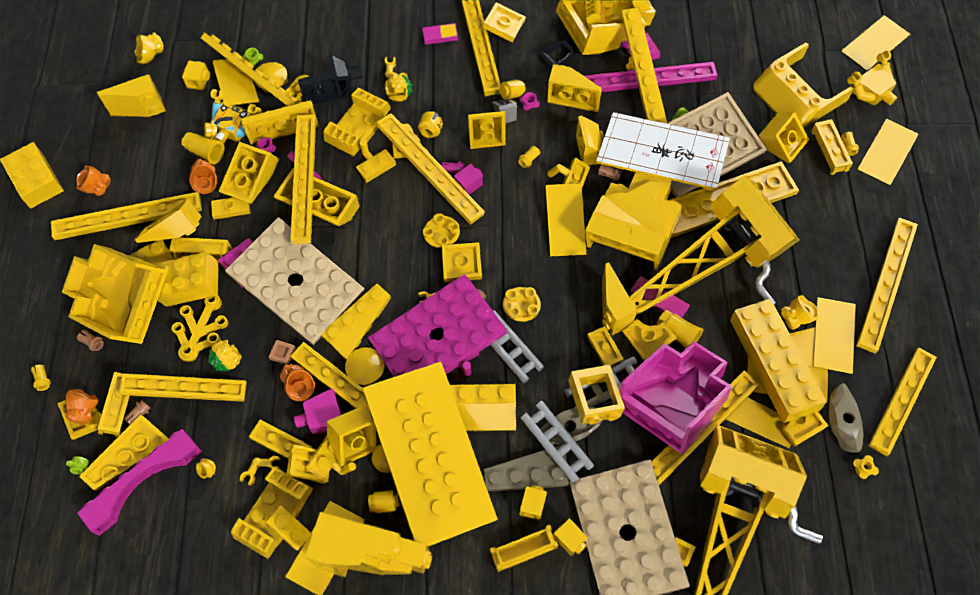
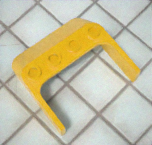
[753,43,853,128]

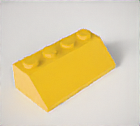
[274,168,359,226]
[450,384,516,431]

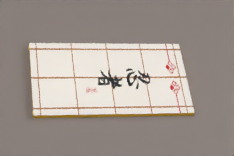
[596,112,730,190]

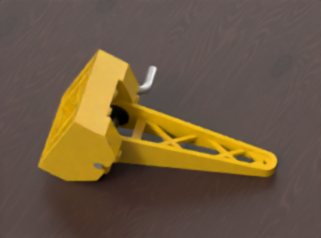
[629,175,800,314]
[694,425,822,595]

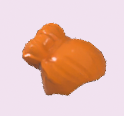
[189,158,218,194]
[76,165,111,196]
[280,364,315,402]
[65,389,99,425]

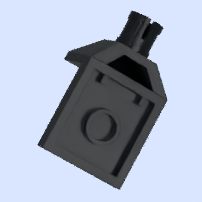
[298,55,363,105]

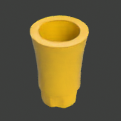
[181,132,225,164]
[656,310,703,349]

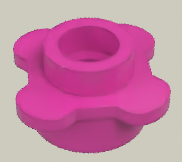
[520,93,540,110]
[256,138,276,152]

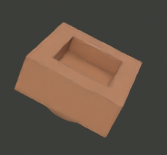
[269,340,296,365]

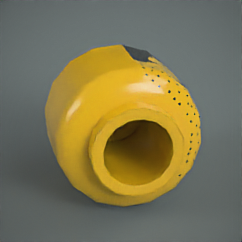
[418,111,443,138]

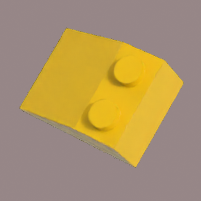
[547,64,602,112]
[97,74,166,117]
[468,111,506,149]
[219,142,279,204]
[135,199,202,243]
[602,263,637,335]

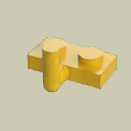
[356,140,396,183]
[548,158,590,186]
[305,436,356,480]

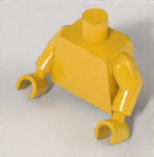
[847,50,897,105]

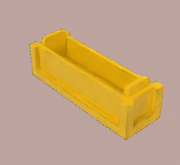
[811,119,853,175]
[169,237,232,260]
[98,372,130,437]
[490,525,558,572]

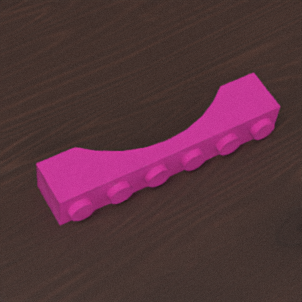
[78,429,202,536]

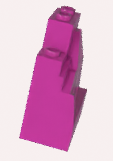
[619,341,732,454]

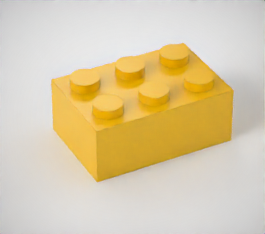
[0,142,64,208]
[155,252,218,307]

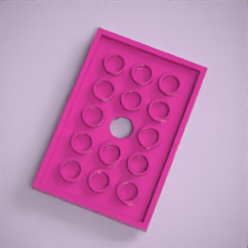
[368,274,508,377]

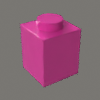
[454,164,483,195]

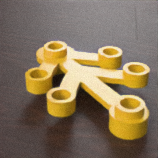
[172,295,228,362]

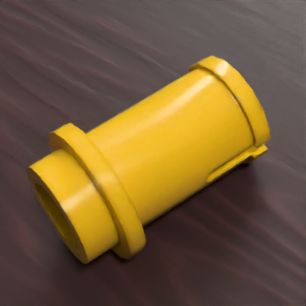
[841,132,859,156]
[518,146,540,168]
[31,365,51,391]

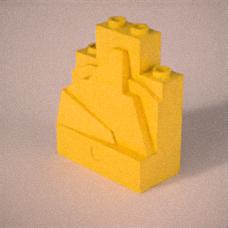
[556,0,656,55]
[585,172,682,271]
[62,244,168,344]
[305,512,432,577]

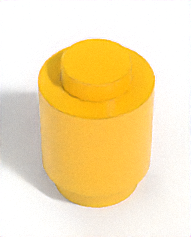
[499,80,525,100]
[368,490,400,513]

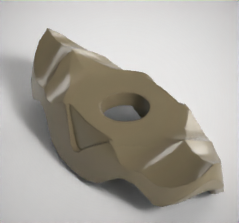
[828,383,863,452]
[540,407,602,445]

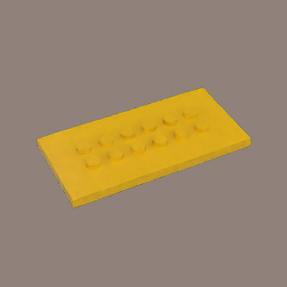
[362,362,498,546]

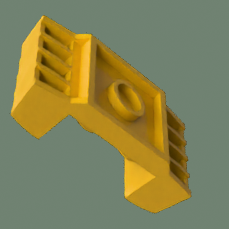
[585,0,651,29]
[324,88,391,156]
[231,467,313,559]

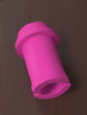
[442,161,465,174]

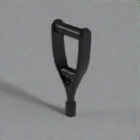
[538,39,578,68]

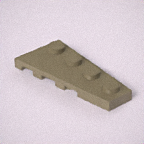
[484,445,569,492]

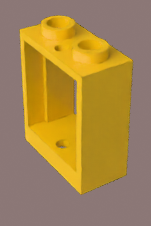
[568,365,625,424]

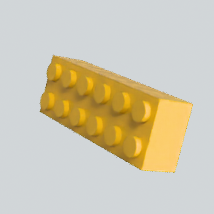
[730,299,827,423]

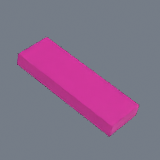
[630,276,690,318]

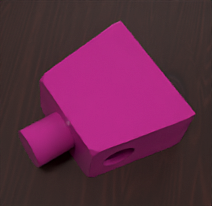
[294,389,341,434]

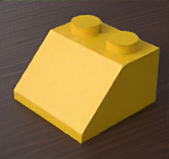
[759,112,809,163]
[576,116,604,166]
[326,406,376,466]

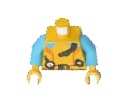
[211,89,262,143]

